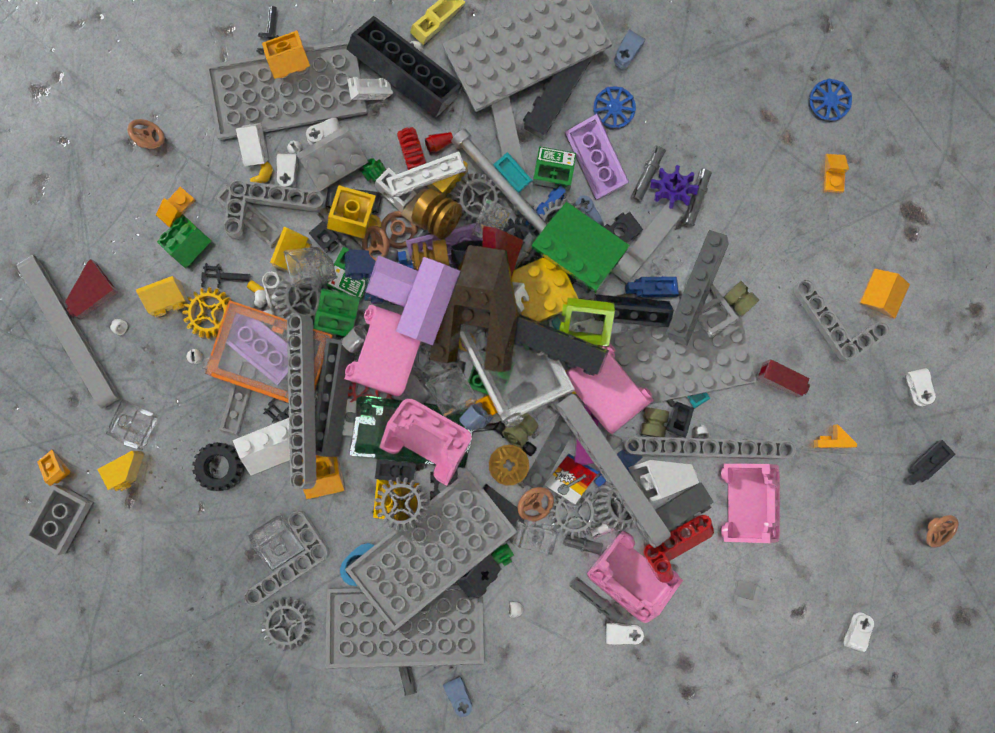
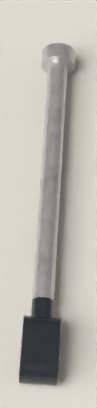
[451,128,591,293]

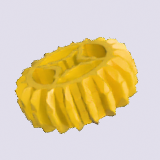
[183,287,232,339]

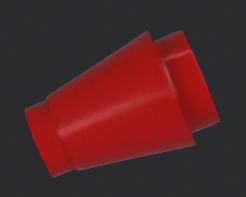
[425,132,453,153]

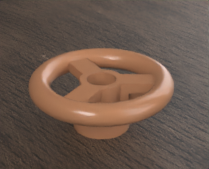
[127,119,165,149]
[380,211,418,248]
[362,226,390,261]
[518,487,554,522]
[926,515,959,548]

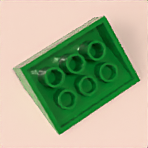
[532,201,630,293]

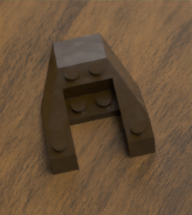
[430,245,518,373]

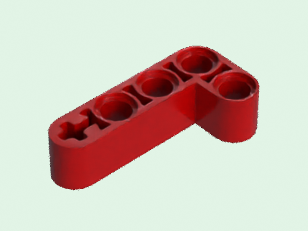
[644,515,714,583]

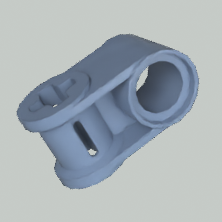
[614,29,646,68]
[575,195,604,226]
[459,402,493,430]
[443,676,472,717]

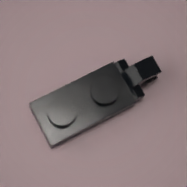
[905,440,956,485]

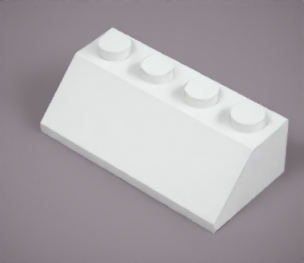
[233,418,303,475]

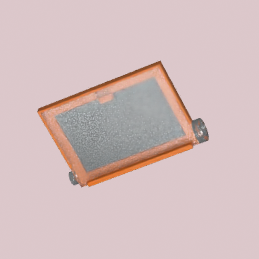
[202,300,333,408]

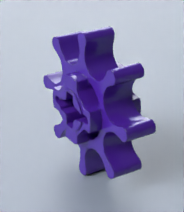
[650,165,699,209]

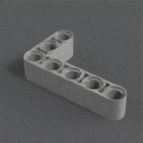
[224,180,324,238]
[612,200,684,284]
[794,279,890,361]
[342,324,435,404]
[244,511,329,606]

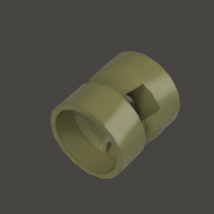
[723,281,760,317]
[640,407,669,437]
[502,413,539,448]

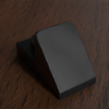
[666,401,694,438]

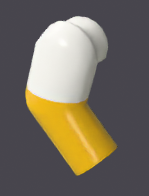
[247,280,267,308]

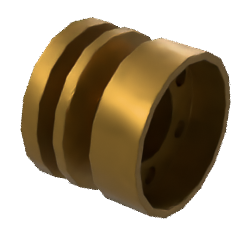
[411,188,462,239]
[412,239,450,271]
[489,445,529,485]

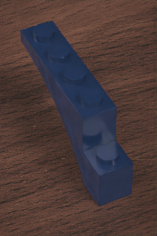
[345,249,397,305]

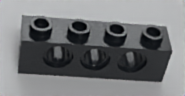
[592,294,674,328]

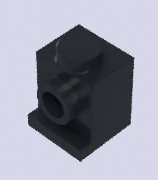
[309,221,339,252]

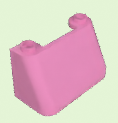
[344,305,421,396]
[566,343,654,434]
[379,399,472,486]
[721,464,780,543]
[587,531,683,623]

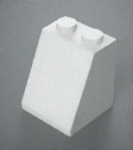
[628,460,699,502]

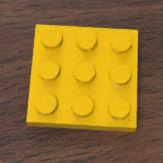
[512,257,578,322]

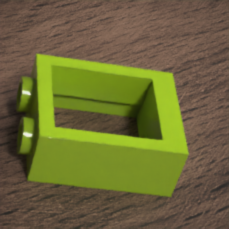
[559,298,615,346]

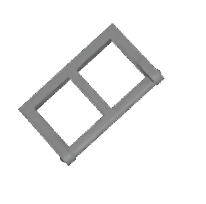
[679,284,739,337]

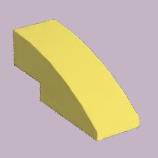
[410,0,465,45]

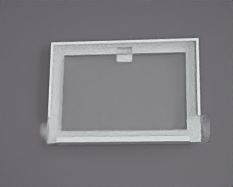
[460,312,575,428]

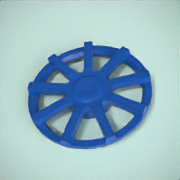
[810,78,852,121]
[594,86,636,128]

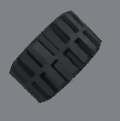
[192,442,245,491]

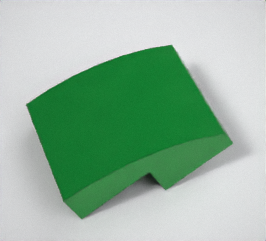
[313,288,361,336]

